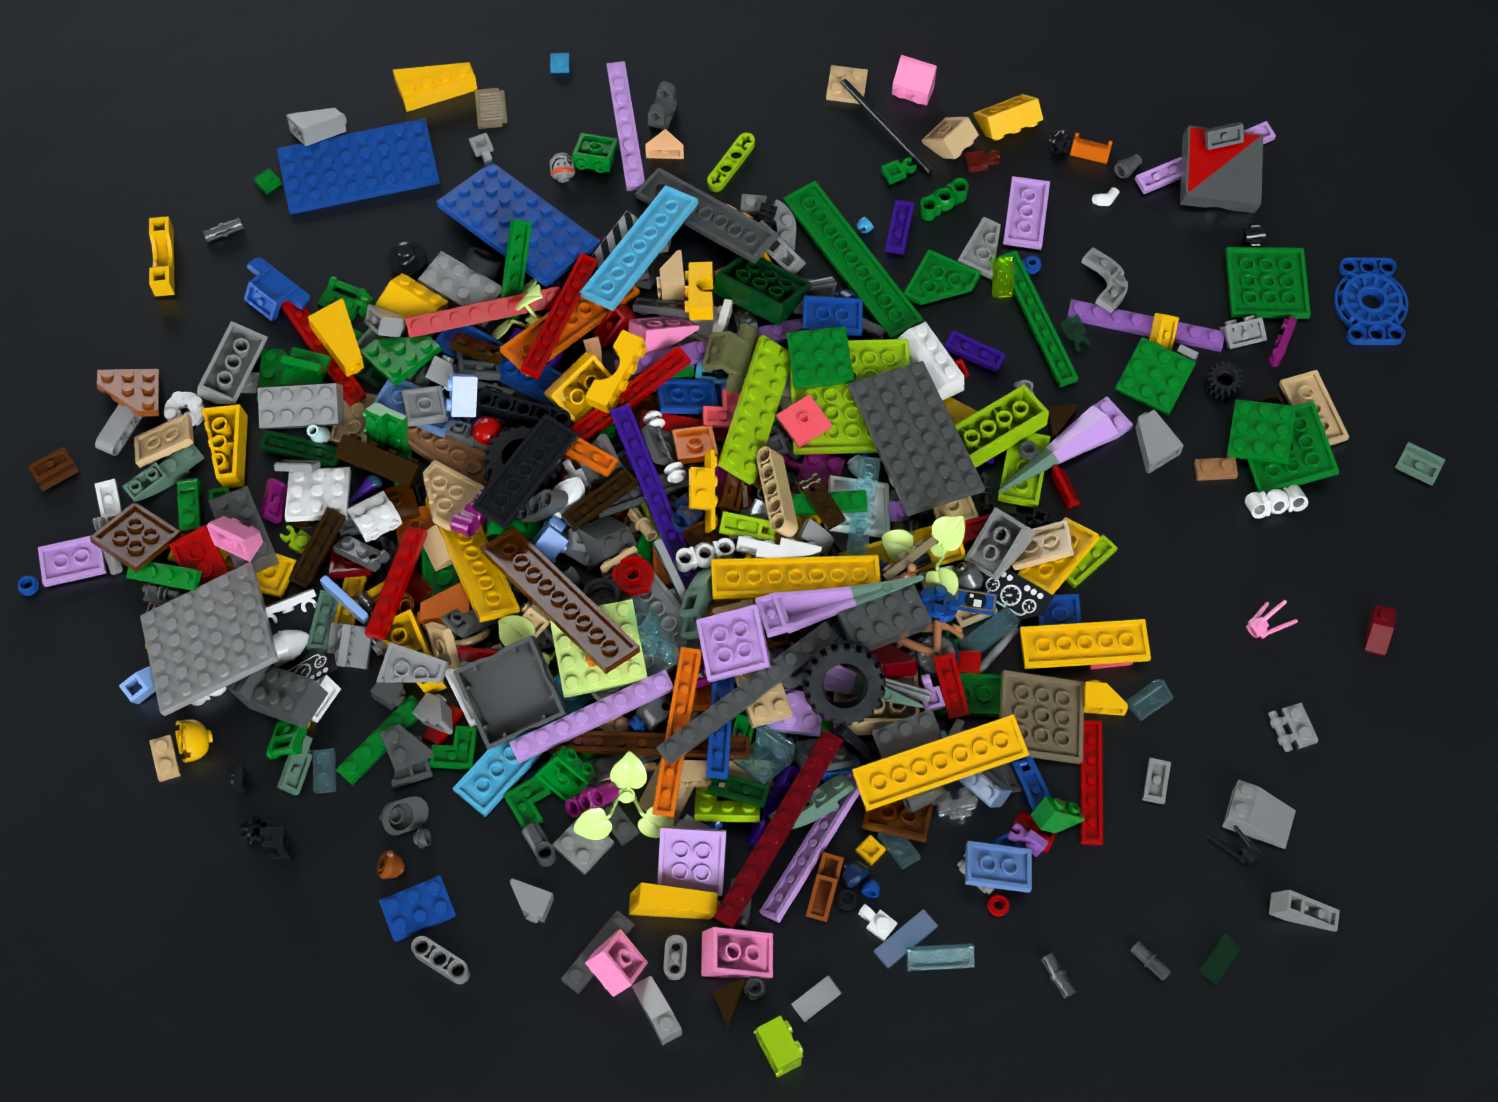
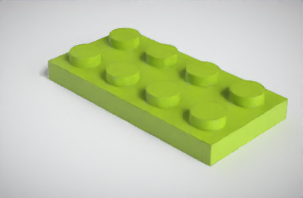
[997,433,1051,509]

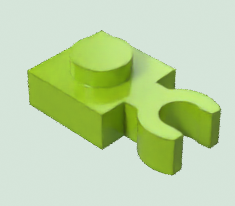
[280,525,311,555]

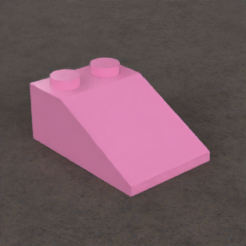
[628,316,699,353]
[701,927,773,978]

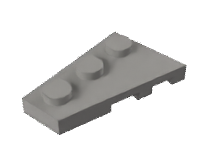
[958,217,1001,280]
[376,642,449,683]

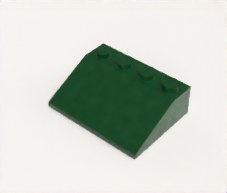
[713,256,813,326]

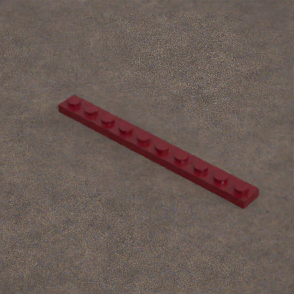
[713,730,844,929]

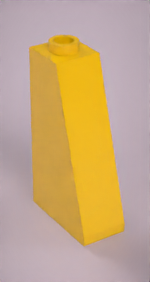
[308,298,364,377]
[629,882,720,920]

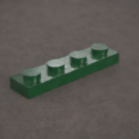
[259,430,340,468]

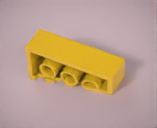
[393,62,478,112]
[201,404,248,488]
[383,609,447,694]

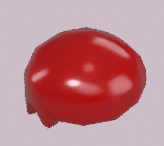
[472,416,502,445]

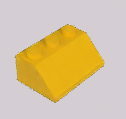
[973,94,1043,140]
[375,273,449,336]
[544,352,612,424]

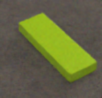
[1066,534,1118,588]

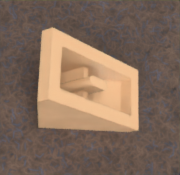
[646,129,684,159]

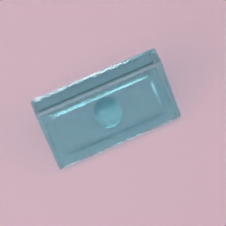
[1125,679,1174,721]

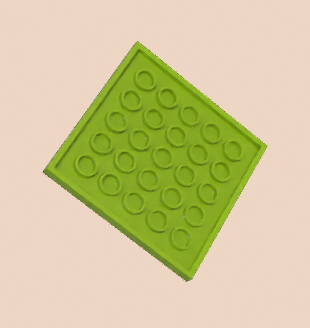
[790,339,910,455]

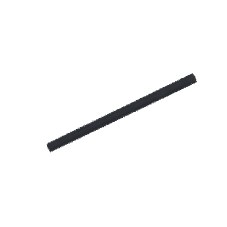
[841,79,934,174]

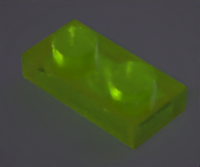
[992,257,1014,298]

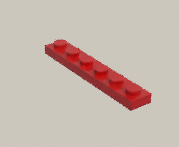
[364,527,428,640]

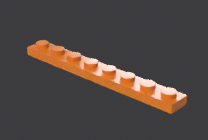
[652,647,702,818]

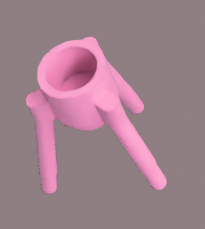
[1246,600,1298,639]

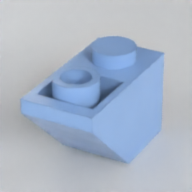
[119,666,156,704]

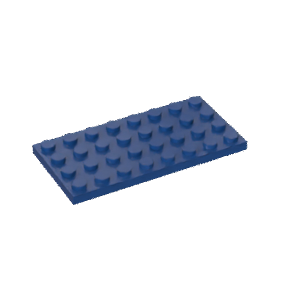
[277,118,440,214]
[437,162,601,288]

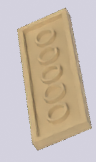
[711,599,793,728]

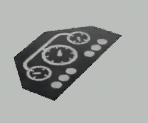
[981,569,1054,622]
[284,650,337,681]

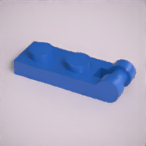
[1010,757,1052,811]

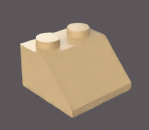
[921,117,979,159]
[656,250,685,302]

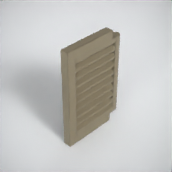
[475,88,508,129]

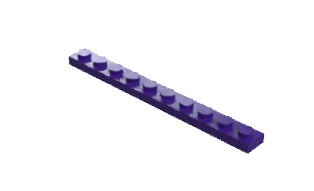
[610,404,698,591]

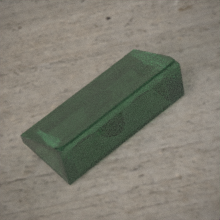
[1198,934,1241,985]

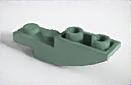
[122,444,204,502]
[679,567,715,641]
[768,773,854,829]

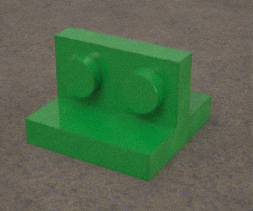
[280,347,332,386]

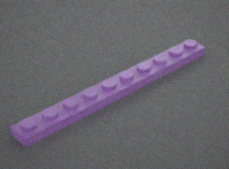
[614,317,803,379]

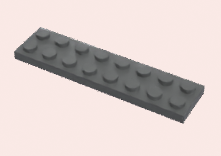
[635,167,778,264]

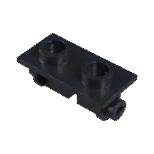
[372,535,397,577]

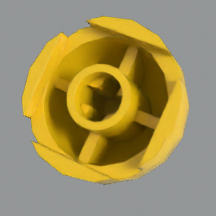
[175,719,213,763]

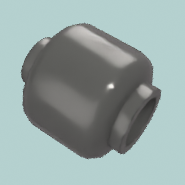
[955,562,984,591]

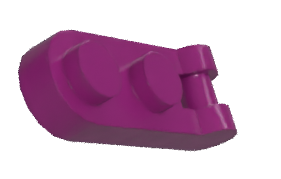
[1268,316,1297,367]

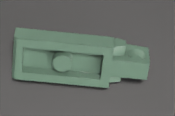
[277,735,313,795]

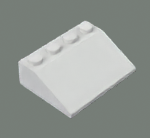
[897,322,964,400]

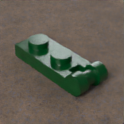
[706,774,770,808]

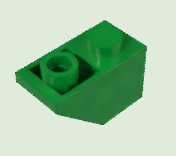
[1031,796,1085,833]

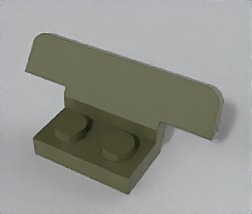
[702,323,757,394]

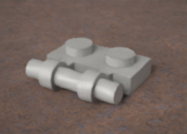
[1268,702,1319,752]

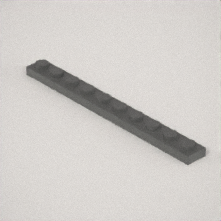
[598,433,789,519]
[656,621,839,766]

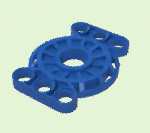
[1334,258,1408,345]

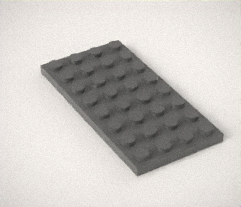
[848,361,985,516]

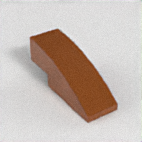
[806,852,845,922]

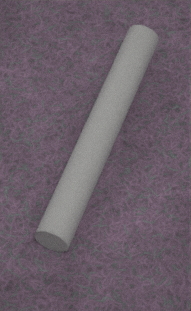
[979,625,1019,674]

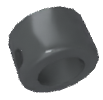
[635,693,672,733]

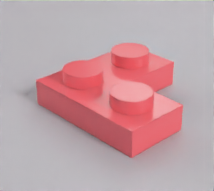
[702,389,741,429]

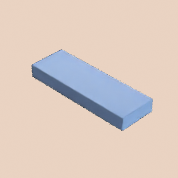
[320,575,370,627]

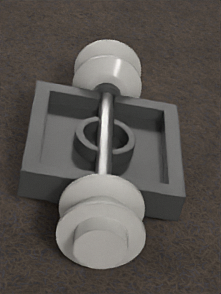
[641,410,687,483]

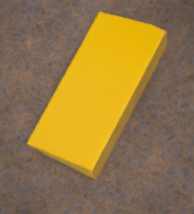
[1149,313,1179,351]

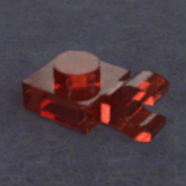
[965,150,1000,173]

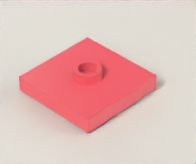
[776,395,832,448]

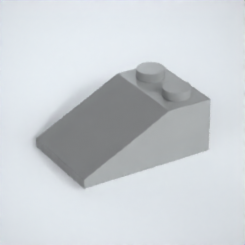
[964,507,1037,581]
[1222,780,1296,849]

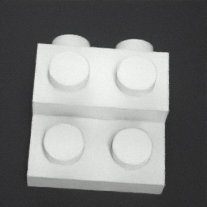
[347,491,403,543]

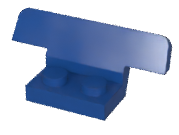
[244,257,310,321]

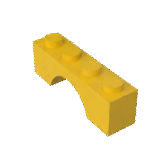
[149,216,175,297]
[585,330,647,414]

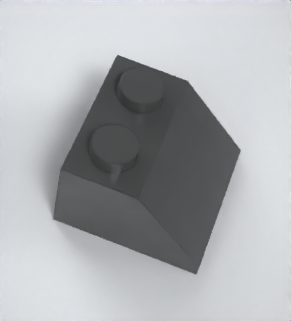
[577,515,637,566]

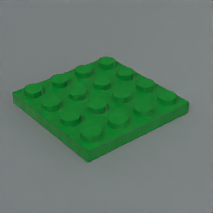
[1225,247,1311,319]
[1247,401,1339,494]

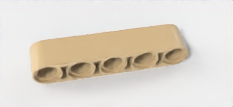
[756,446,798,538]
[680,760,773,787]

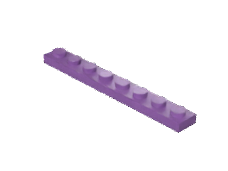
[1067,299,1225,352]

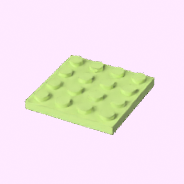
[550,599,648,698]

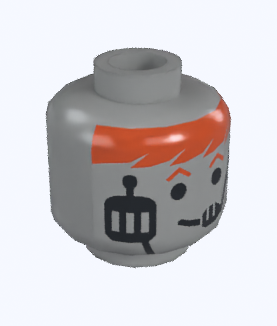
[549,153,575,183]

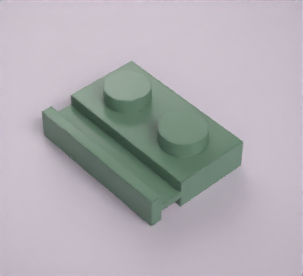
[1395,442,1445,486]

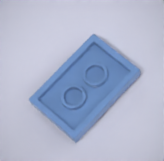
[965,841,1032,893]

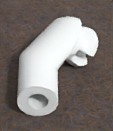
[1092,187,1119,206]

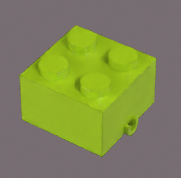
[754,1016,804,1078]

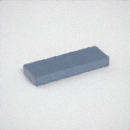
[873,909,938,969]

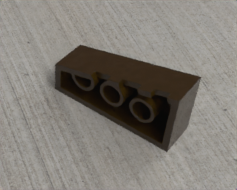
[334,433,421,489]

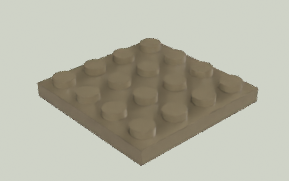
[999,670,1084,764]

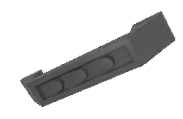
[441,585,528,639]

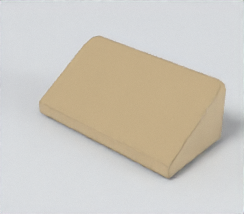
[423,524,453,572]

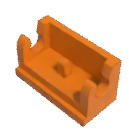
[1070,133,1113,164]

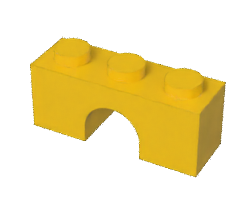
[685,262,713,321]

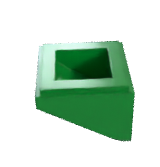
[636,535,653,563]

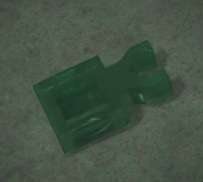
[1060,314,1091,352]

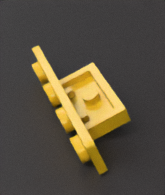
[689,449,718,533]

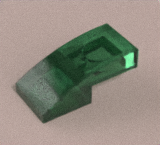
[353,355,388,389]

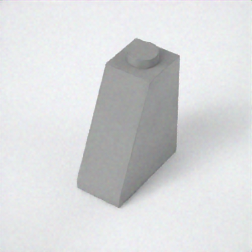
[286,108,347,146]
[1135,410,1184,474]

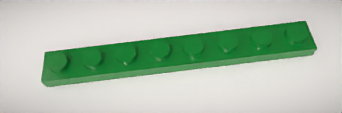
[998,250,1078,388]

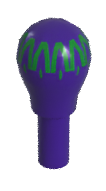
[349,474,383,505]

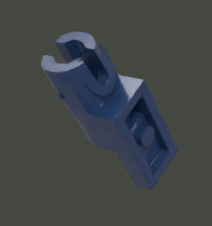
[671,491,705,532]

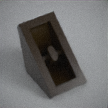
[1047,404,1078,442]
[712,979,745,1027]

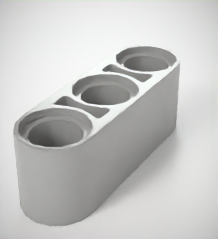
[95,404,142,456]
[411,936,470,984]

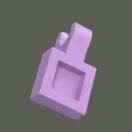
[920,674,945,711]

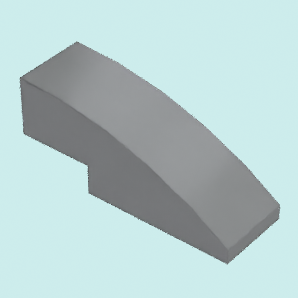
[759,220,806,274]

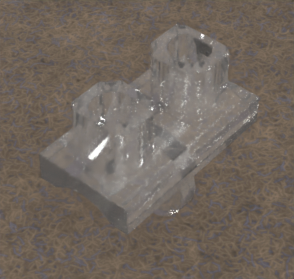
[937,787,978,824]

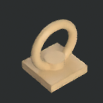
[425,621,490,670]

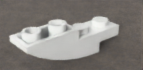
[735,536,822,558]

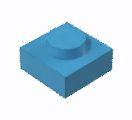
[550,53,569,73]

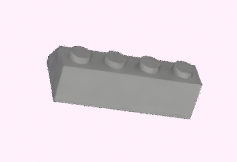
[197,321,268,405]

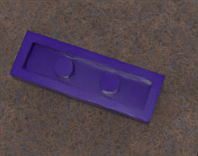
[885,200,914,255]
[944,330,1006,373]

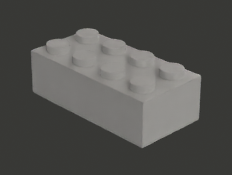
[418,251,502,328]
[258,383,345,430]

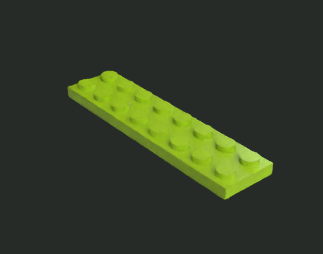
[717,335,790,485]

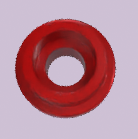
[987,894,1010,917]

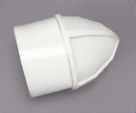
[553,477,585,518]
[272,629,309,667]

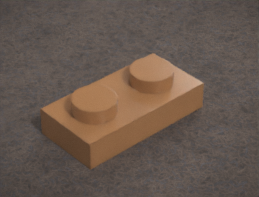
[1194,457,1238,481]

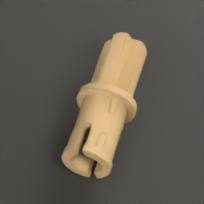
[627,507,658,541]

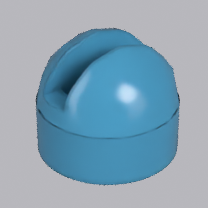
[857,216,874,234]

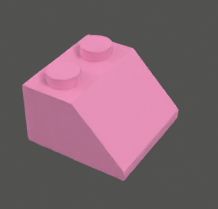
[892,55,937,106]
[207,516,263,562]
[585,929,648,997]

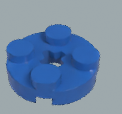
[919,585,960,622]

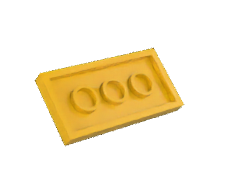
[1017,517,1100,595]

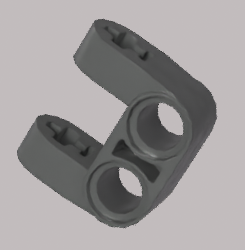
[648,81,677,130]

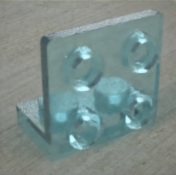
[638,610,679,666]
[733,724,795,784]

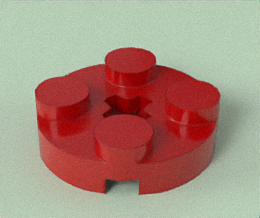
[612,556,654,596]

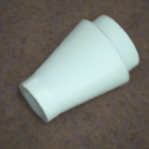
[307,425,330,444]

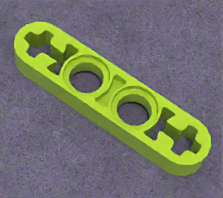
[707,133,755,192]

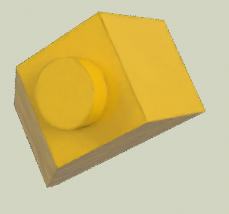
[1084,680,1128,716]

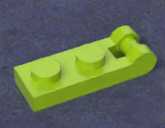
[719,511,777,544]

